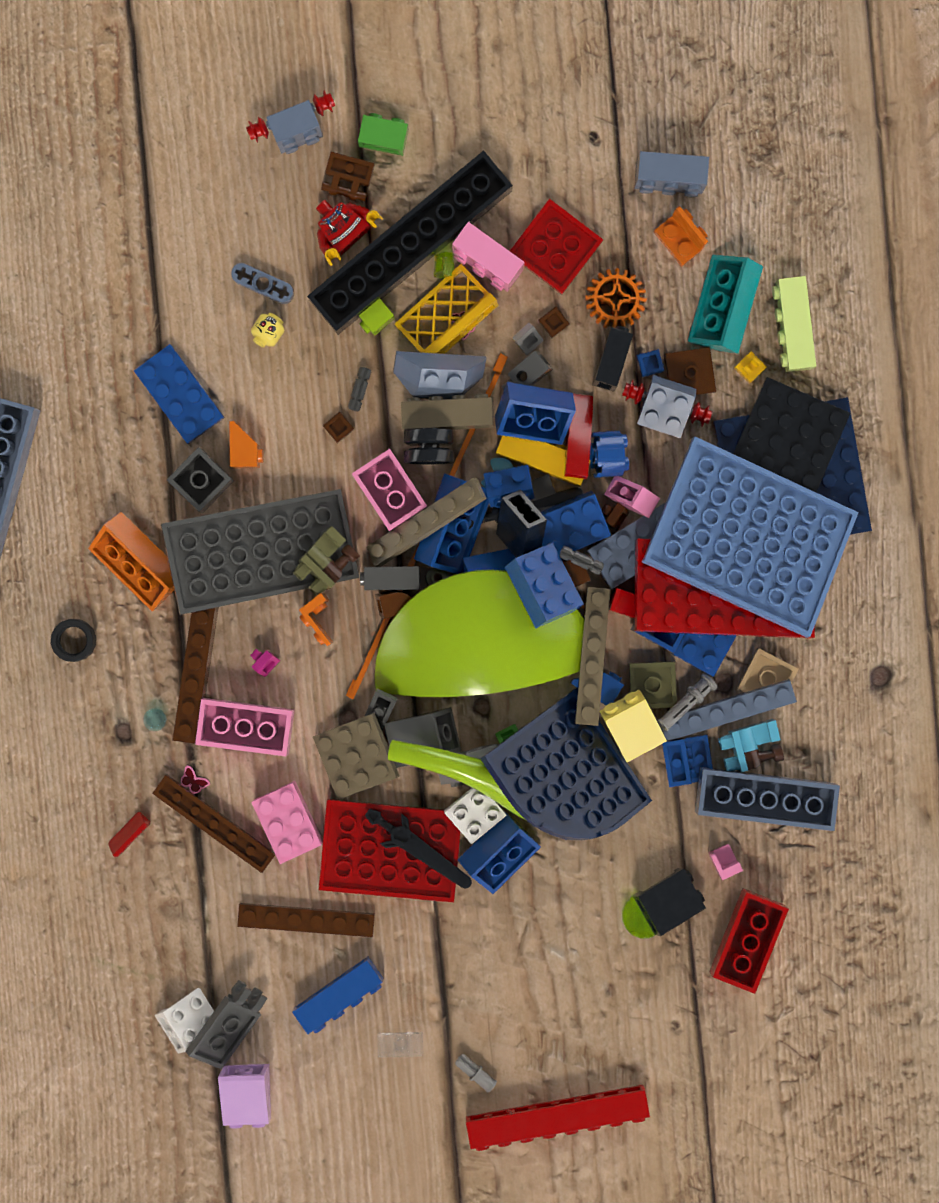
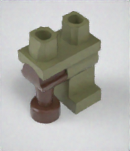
[293,526,360,596]

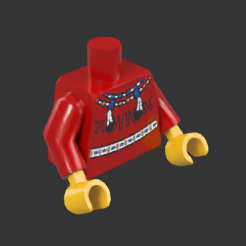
[316,200,383,266]

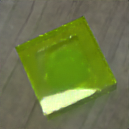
[434,252,454,278]

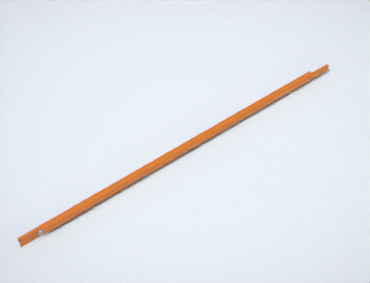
[346,353,508,699]

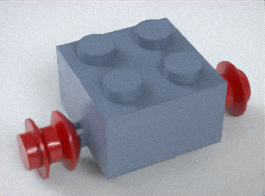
[246,90,335,154]
[622,375,713,439]

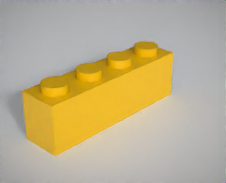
[496,436,591,487]

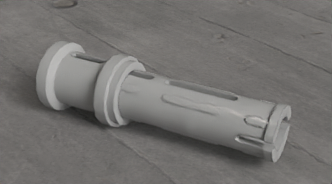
[657,673,717,731]

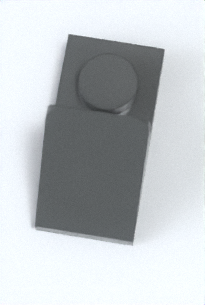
[365,689,398,731]

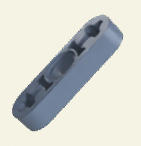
[231,263,294,304]

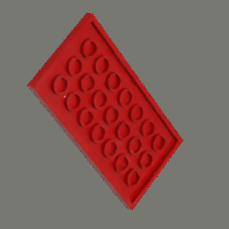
[635,538,815,639]

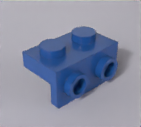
[484,465,535,508]

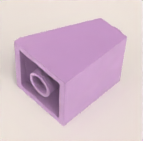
[218,1064,271,1129]

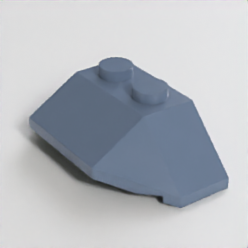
[393,351,486,400]

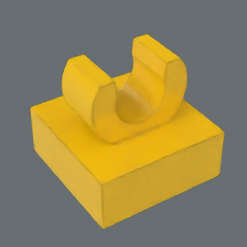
[734,351,767,384]

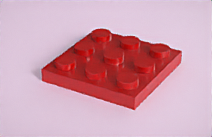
[510,198,603,295]

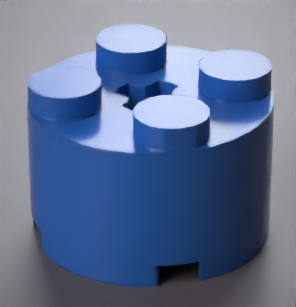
[590,430,629,478]

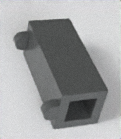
[360,566,420,590]

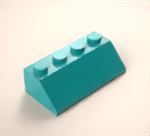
[688,255,763,354]

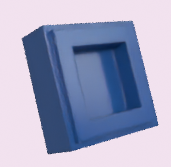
[636,349,664,378]

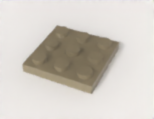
[313,713,400,800]

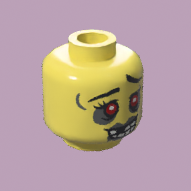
[251,313,285,348]

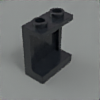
[632,868,706,936]

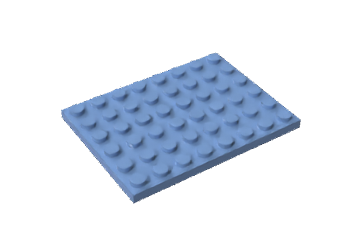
[642,437,859,638]

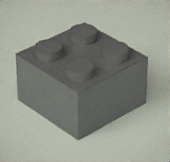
[167,447,234,513]

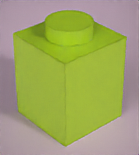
[359,298,395,336]

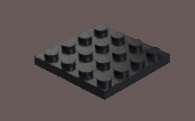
[733,377,851,492]

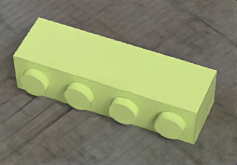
[772,276,816,372]

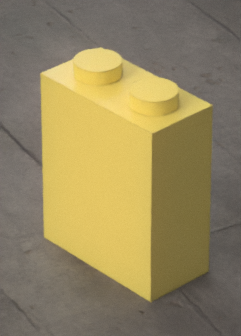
[600,690,667,762]

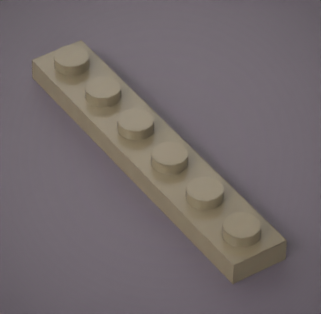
[367,478,487,567]
[575,587,610,726]

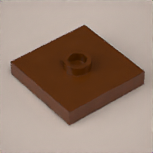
[665,347,716,396]

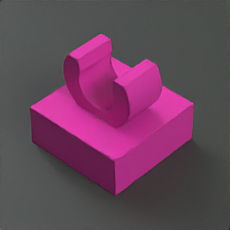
[250,649,281,677]

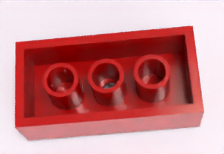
[709,888,789,994]

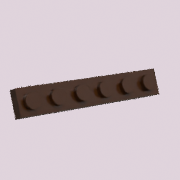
[152,774,275,873]
[237,903,375,937]

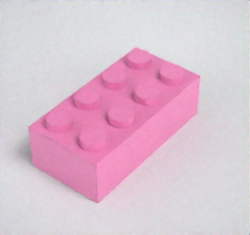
[195,698,295,756]

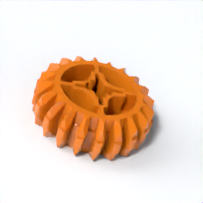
[585,268,647,329]

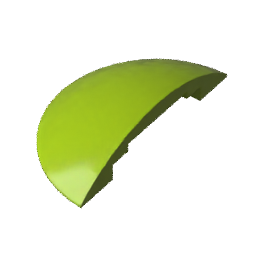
[375,570,584,697]

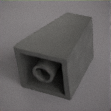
[384,707,462,768]

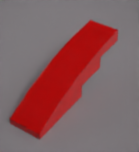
[564,394,593,479]

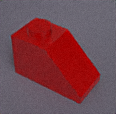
[609,588,635,618]

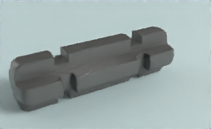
[348,367,371,412]
[559,546,604,574]

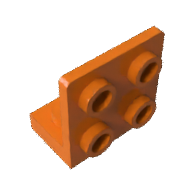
[654,206,708,267]
[299,593,334,646]

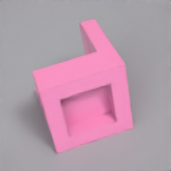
[708,844,743,880]

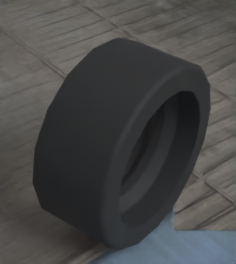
[50,619,96,662]

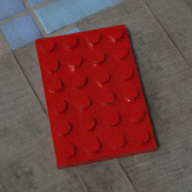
[319,799,461,903]

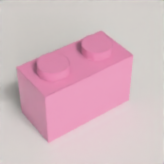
[604,476,660,518]

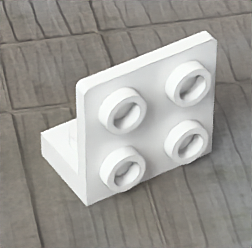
[444,788,507,844]
[155,988,214,1053]

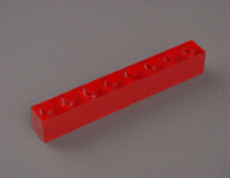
[466,1085,650,1151]

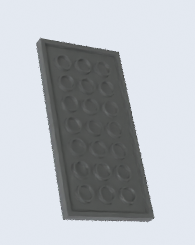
[161,489,359,615]

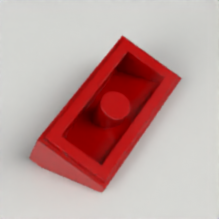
[108,812,150,857]

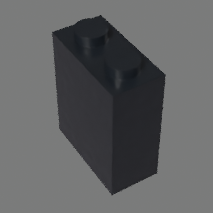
[592,325,633,392]
[496,490,547,558]

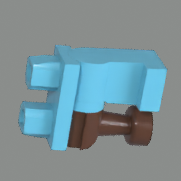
[718,719,784,772]

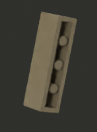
[401,394,495,431]

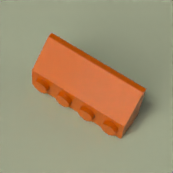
[88,512,174,612]

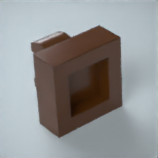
[602,503,629,531]

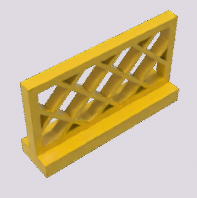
[394,264,499,354]

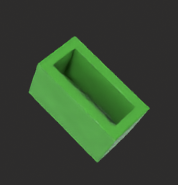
[358,113,409,156]

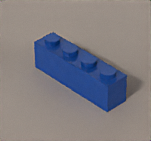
[292,956,384,1034]

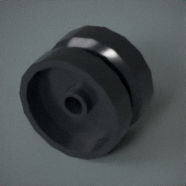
[404,428,454,465]

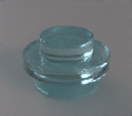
[143,708,167,731]

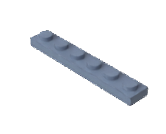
[661,679,797,742]

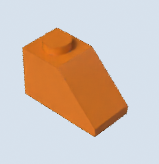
[229,421,264,468]

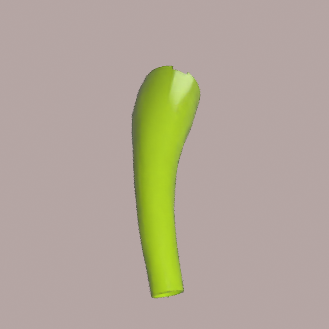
[388,740,526,820]

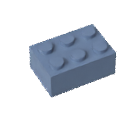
[634,151,709,197]

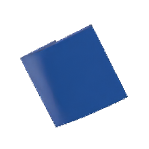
[662,734,713,787]

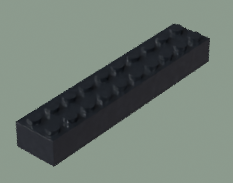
[307,150,513,335]

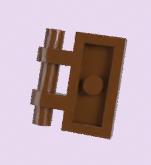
[321,151,375,202]

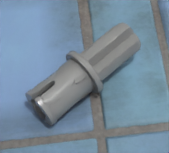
[455,1054,497,1093]

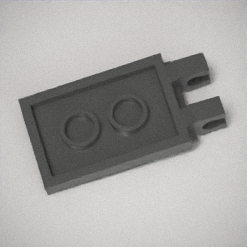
[186,980,268,1069]

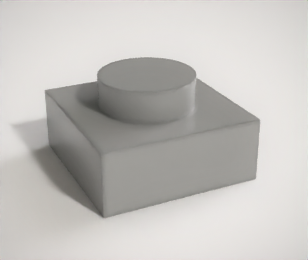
[513,323,544,355]

